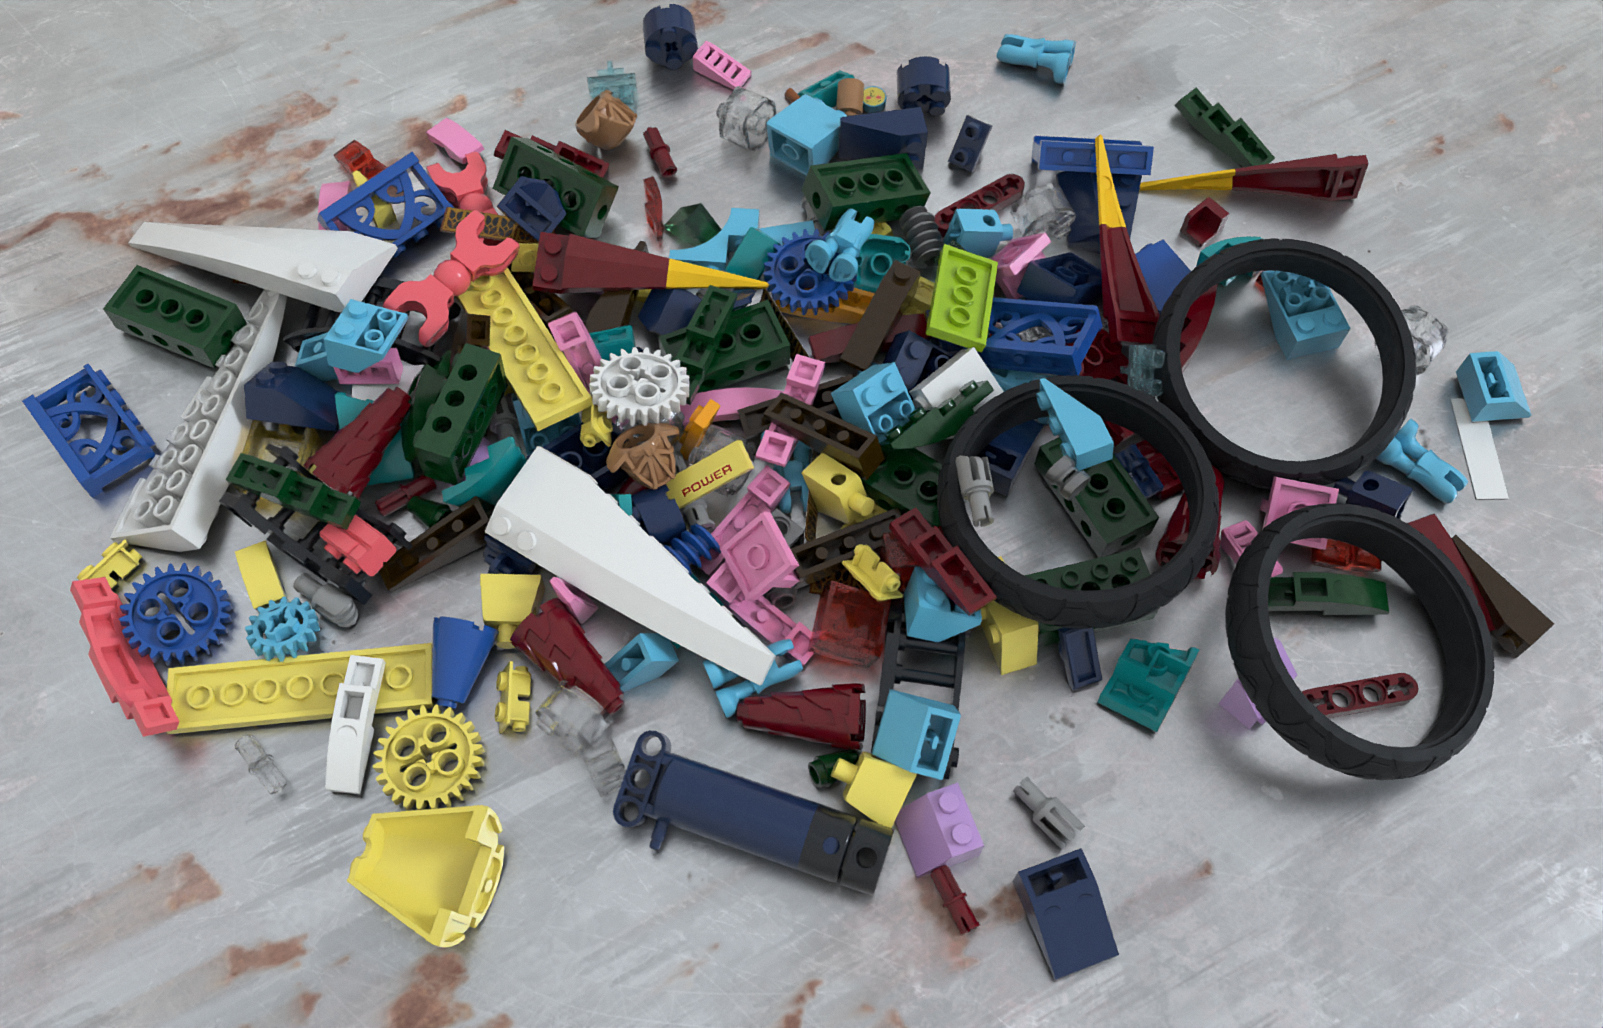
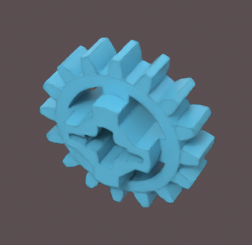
[245,597,320,662]

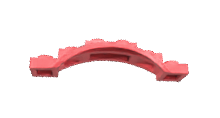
[70,577,179,737]

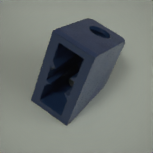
[1333,470,1413,520]

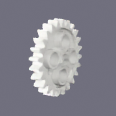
[589,347,689,426]

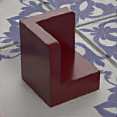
[1180,197,1230,247]

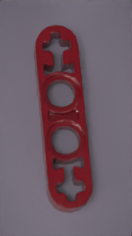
[934,174,1025,238]
[1302,673,1419,719]

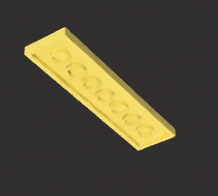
[457,267,592,431]
[166,643,434,734]

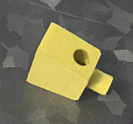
[801,453,875,524]
[480,574,545,649]
[831,751,917,828]

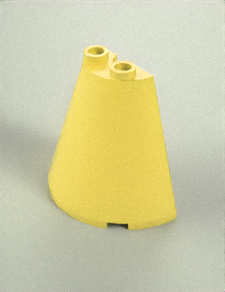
[347,805,504,947]

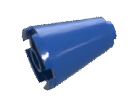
[431,616,499,709]

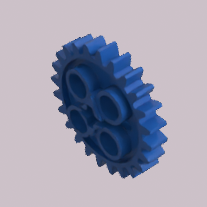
[764,229,857,315]
[119,563,232,666]

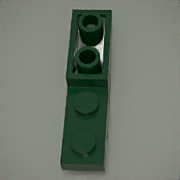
[401,350,451,463]
[880,380,994,450]
[1268,572,1389,615]

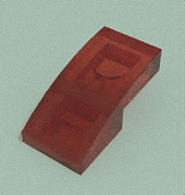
[333,139,388,180]
[643,176,664,241]
[1311,539,1382,572]

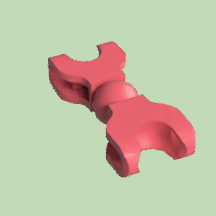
[426,151,503,246]
[383,210,520,348]

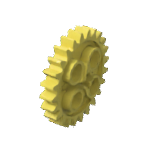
[373,704,485,811]

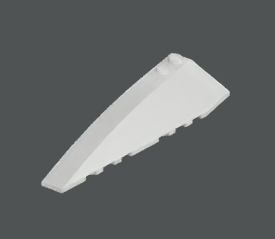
[485,446,776,685]

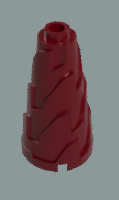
[303,386,412,499]
[1155,466,1224,580]
[510,598,625,716]
[737,683,866,750]

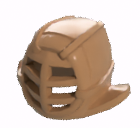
[575,90,637,150]
[606,423,680,489]

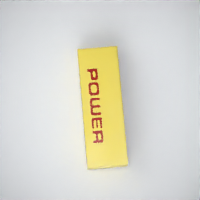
[666,440,754,509]

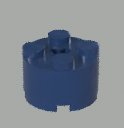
[643,4,698,70]
[896,56,951,116]
[631,484,687,546]

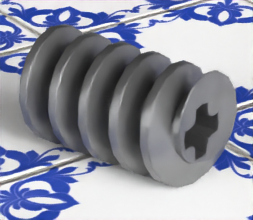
[899,206,944,268]

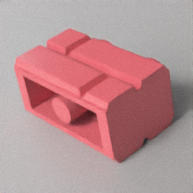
[319,515,396,577]

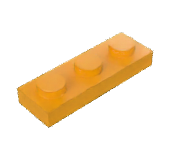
[679,399,721,461]

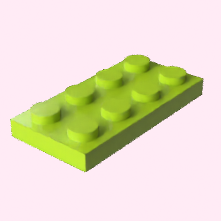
[926,244,998,353]

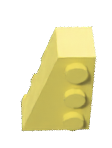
[981,556,1039,675]

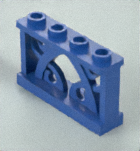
[1031,136,1154,175]
[317,152,454,259]
[963,297,1102,376]
[22,363,156,498]

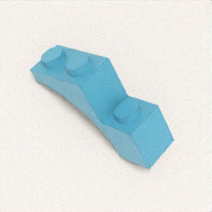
[669,208,759,271]

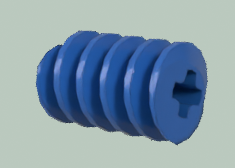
[663,523,721,575]

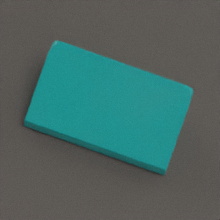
[798,70,855,108]
[724,227,780,280]
[589,325,636,361]

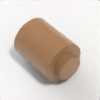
[836,78,864,116]

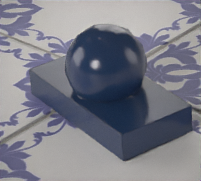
[1058,627,1103,690]

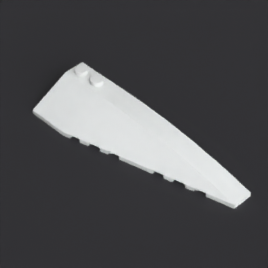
[128,222,398,313]
[109,289,287,552]

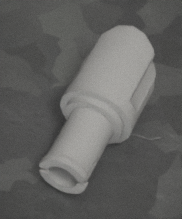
[489,393,521,449]
[955,456,994,527]
[293,573,358,627]
[1013,776,1085,850]

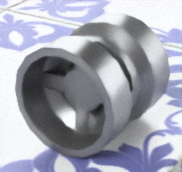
[1044,455,1091,501]

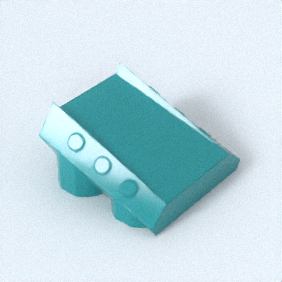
[854,234,911,293]

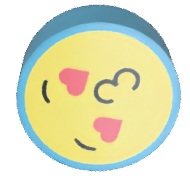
[863,86,887,113]

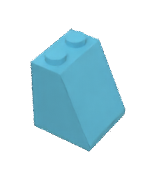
[766,94,847,176]

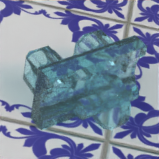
[587,61,637,104]
[1120,344,1165,398]

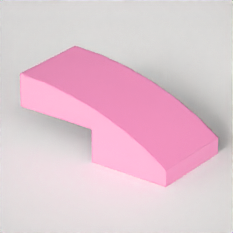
[426,117,484,164]

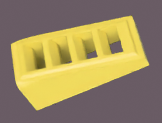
[352,170,396,229]

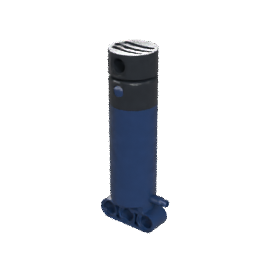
[613,730,895,896]

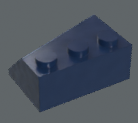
[1056,171,1142,254]

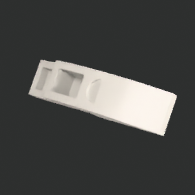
[325,655,386,794]

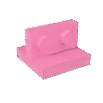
[990,232,1051,299]
[1260,476,1339,550]
[720,512,800,602]

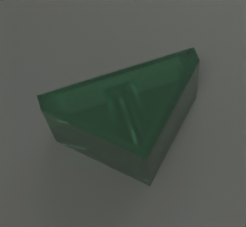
[664,203,722,247]

